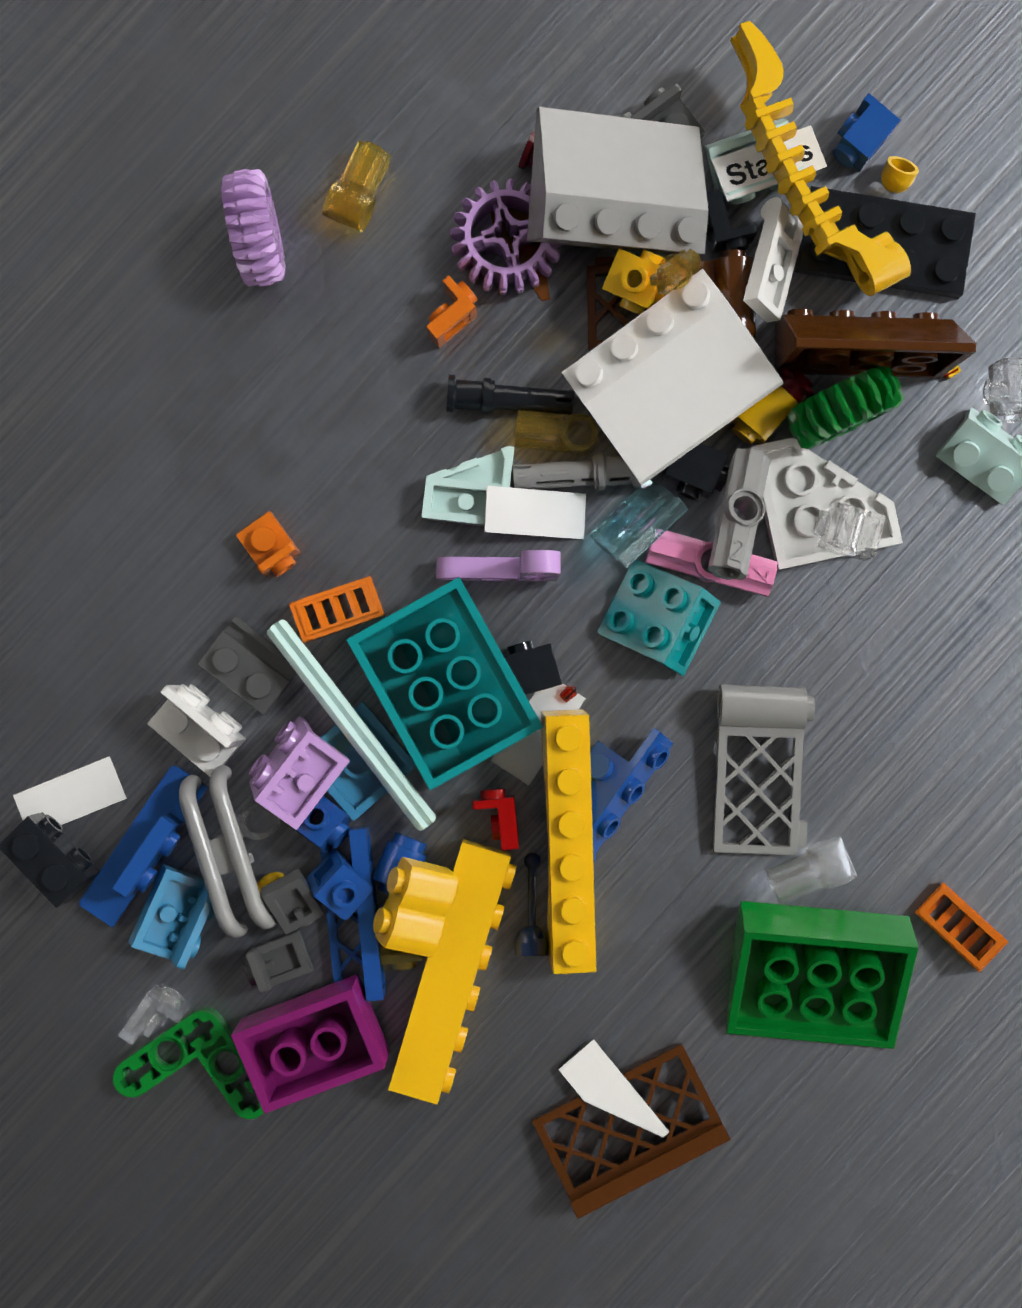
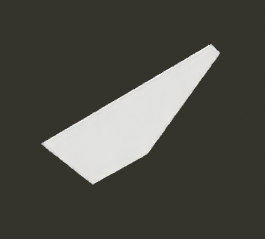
[558,1039,669,1137]

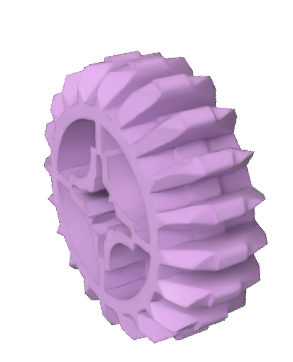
[221,169,286,287]
[450,178,563,296]

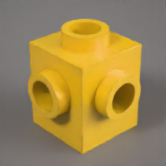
[602,248,676,315]

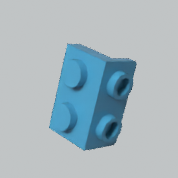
[128,864,214,969]

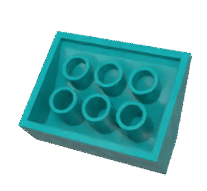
[346,577,543,790]

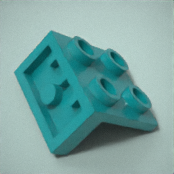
[598,560,721,677]

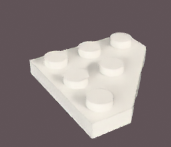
[751,437,903,571]

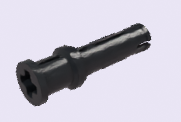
[446,374,574,417]

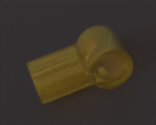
[322,140,392,233]
[515,410,599,456]

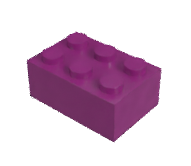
[231,974,390,1114]

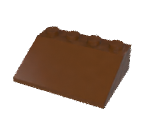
[774,309,976,378]

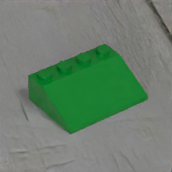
[726,901,919,1049]

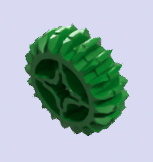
[787,366,904,449]

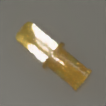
[649,249,701,294]

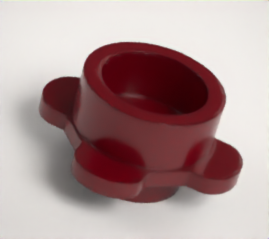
[779,368,815,407]

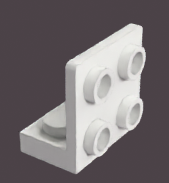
[147,684,246,777]

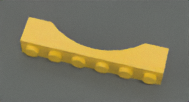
[541,709,597,974]

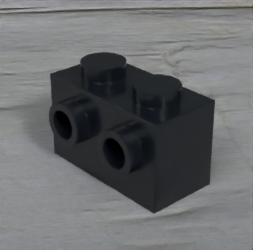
[0,812,100,908]

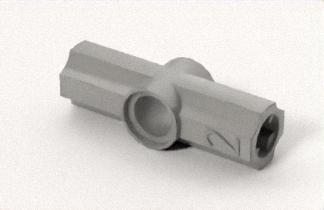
[708,448,771,580]

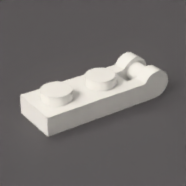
[743,197,803,323]

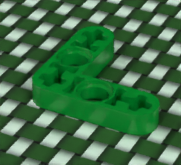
[113,1007,264,1119]

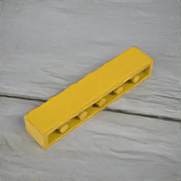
[388,838,517,1105]

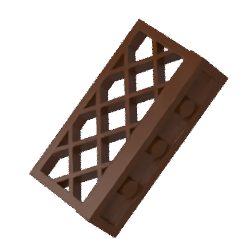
[532,1043,731,1219]

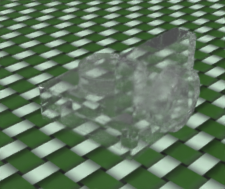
[118,985,190,1045]

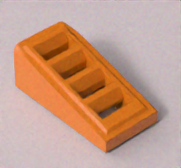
[289,576,385,644]
[914,882,1009,973]

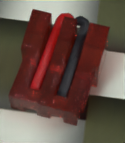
[559,684,578,703]

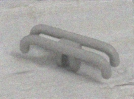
[179,765,278,938]

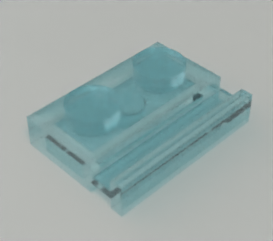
[589,479,689,568]

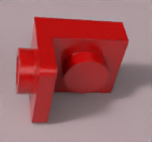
[471,788,520,850]

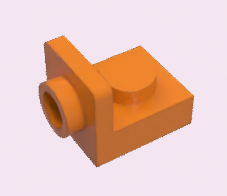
[426,275,477,349]
[236,510,301,577]

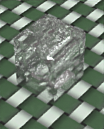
[814,502,886,561]

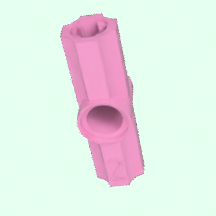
[645,527,778,597]

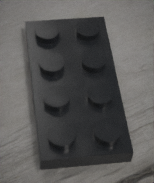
[795,186,976,299]

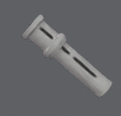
[513,453,641,491]

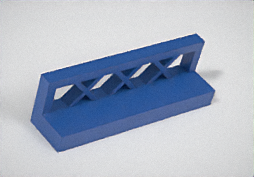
[320,825,387,1002]

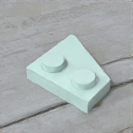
[421,446,514,526]

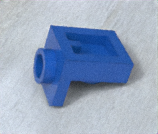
[306,848,373,920]

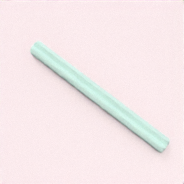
[267,619,436,831]

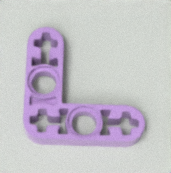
[436,550,561,581]

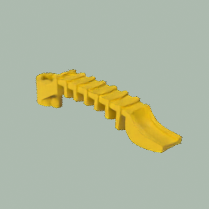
[730,21,911,296]

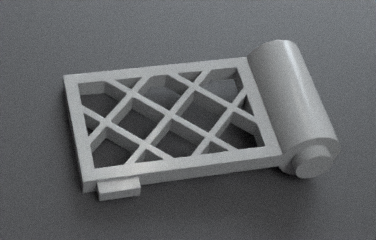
[712,684,815,855]

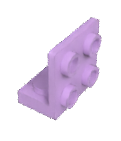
[249,716,350,830]

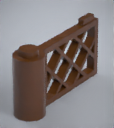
[587,249,757,351]

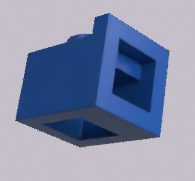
[833,93,901,172]
[286,796,352,854]

